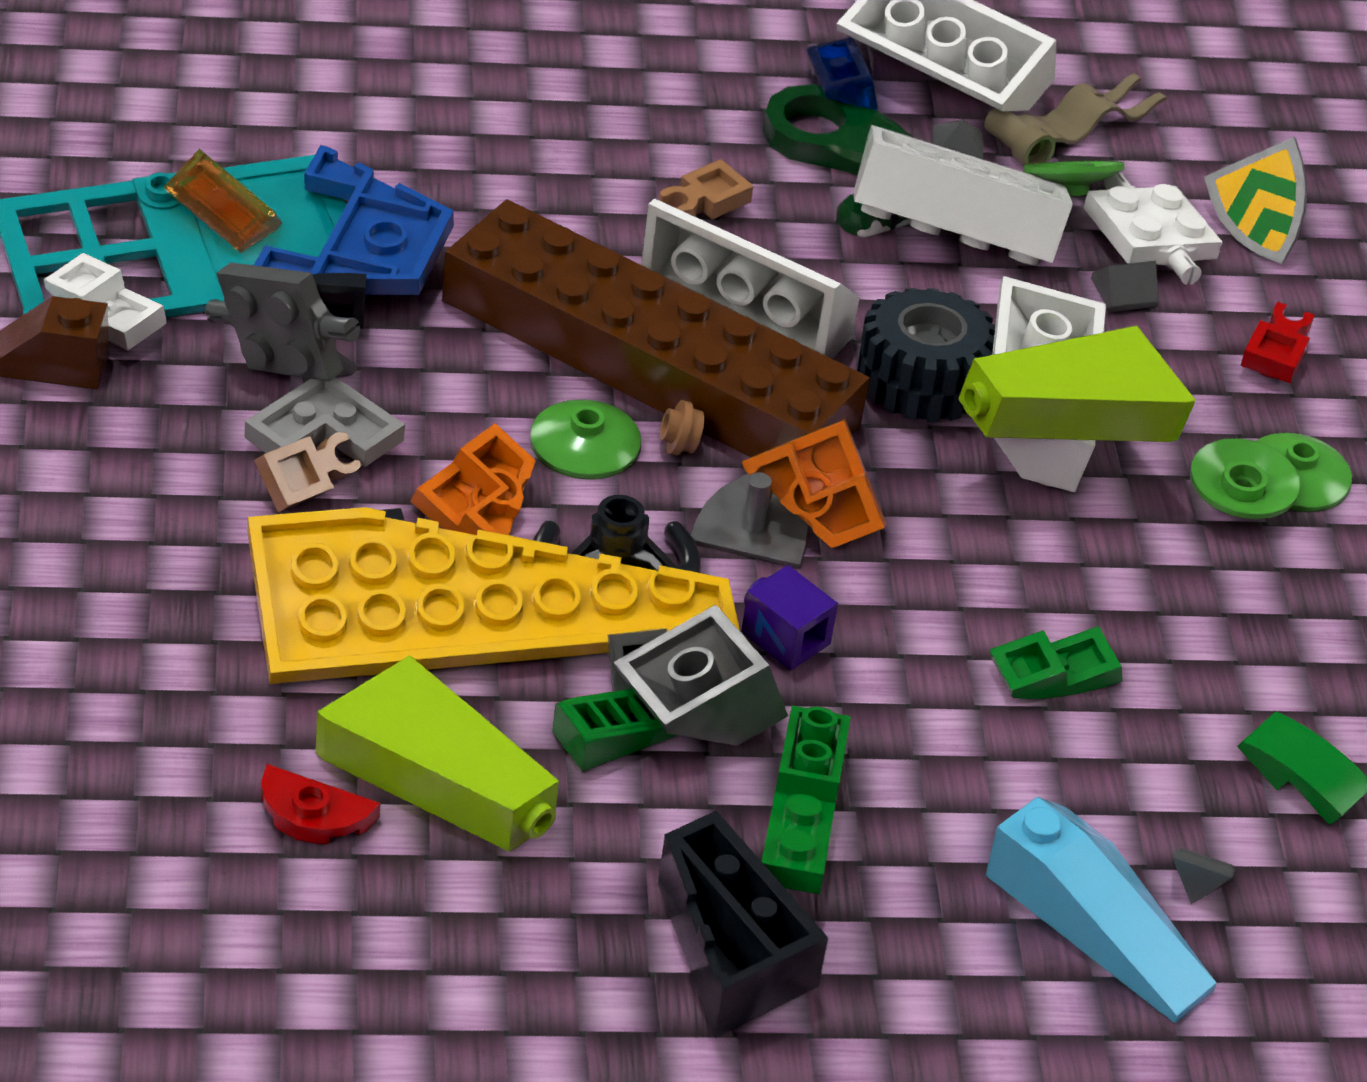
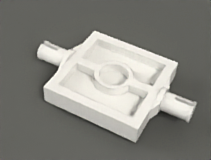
[1083,172,1223,285]

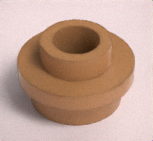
[659,400,704,456]

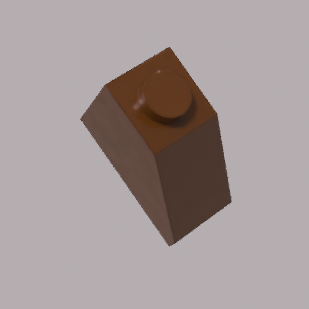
[0,296,109,390]

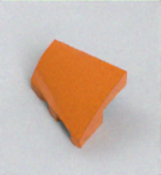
[742,419,887,548]
[410,423,536,535]

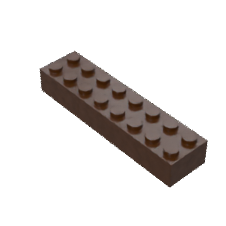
[442,199,870,457]

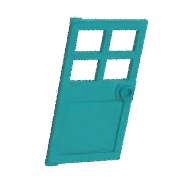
[0,155,347,318]

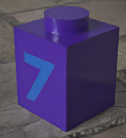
[741,565,838,671]

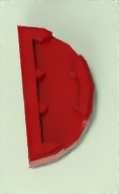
[261,764,381,845]

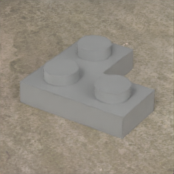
[244,377,405,467]

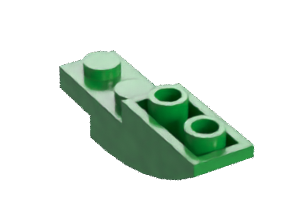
[761,705,851,895]

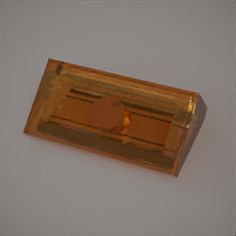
[164,149,282,253]

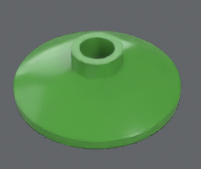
[1023,161,1125,196]
[530,399,641,479]
[1256,433,1352,512]
[1190,438,1301,519]

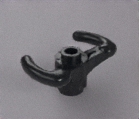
[533,495,701,573]

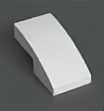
[44,253,167,350]

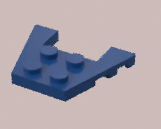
[254,145,454,295]

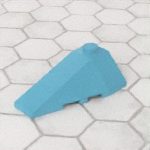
[986,796,1216,1023]

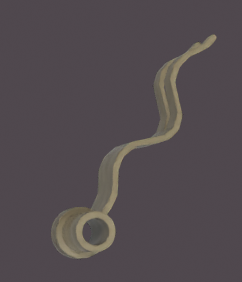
[984,73,1167,165]

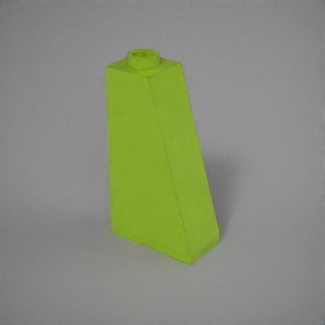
[958,326,1196,442]
[315,655,559,852]

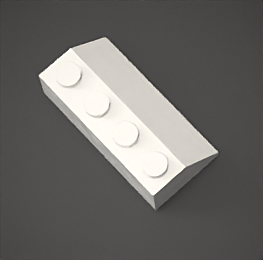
[837,0,1056,111]
[854,125,1073,265]
[641,198,860,359]
[992,276,1106,492]

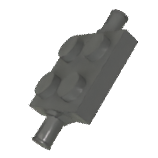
[205,262,360,381]

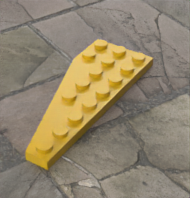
[247,507,740,684]

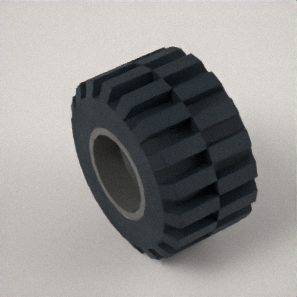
[857,288,995,422]

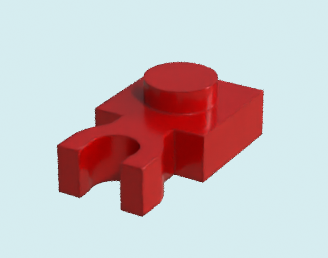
[1240,301,1315,384]

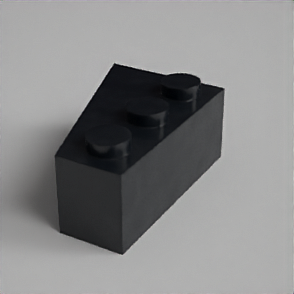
[658,810,828,1038]

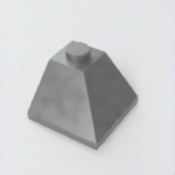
[614,605,788,746]

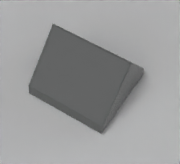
[1091,261,1159,312]

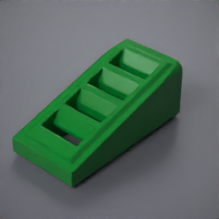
[552,689,678,772]

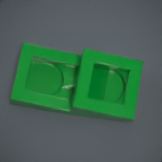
[990,626,1123,699]
[1237,711,1367,825]

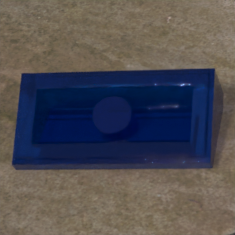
[806,37,878,110]

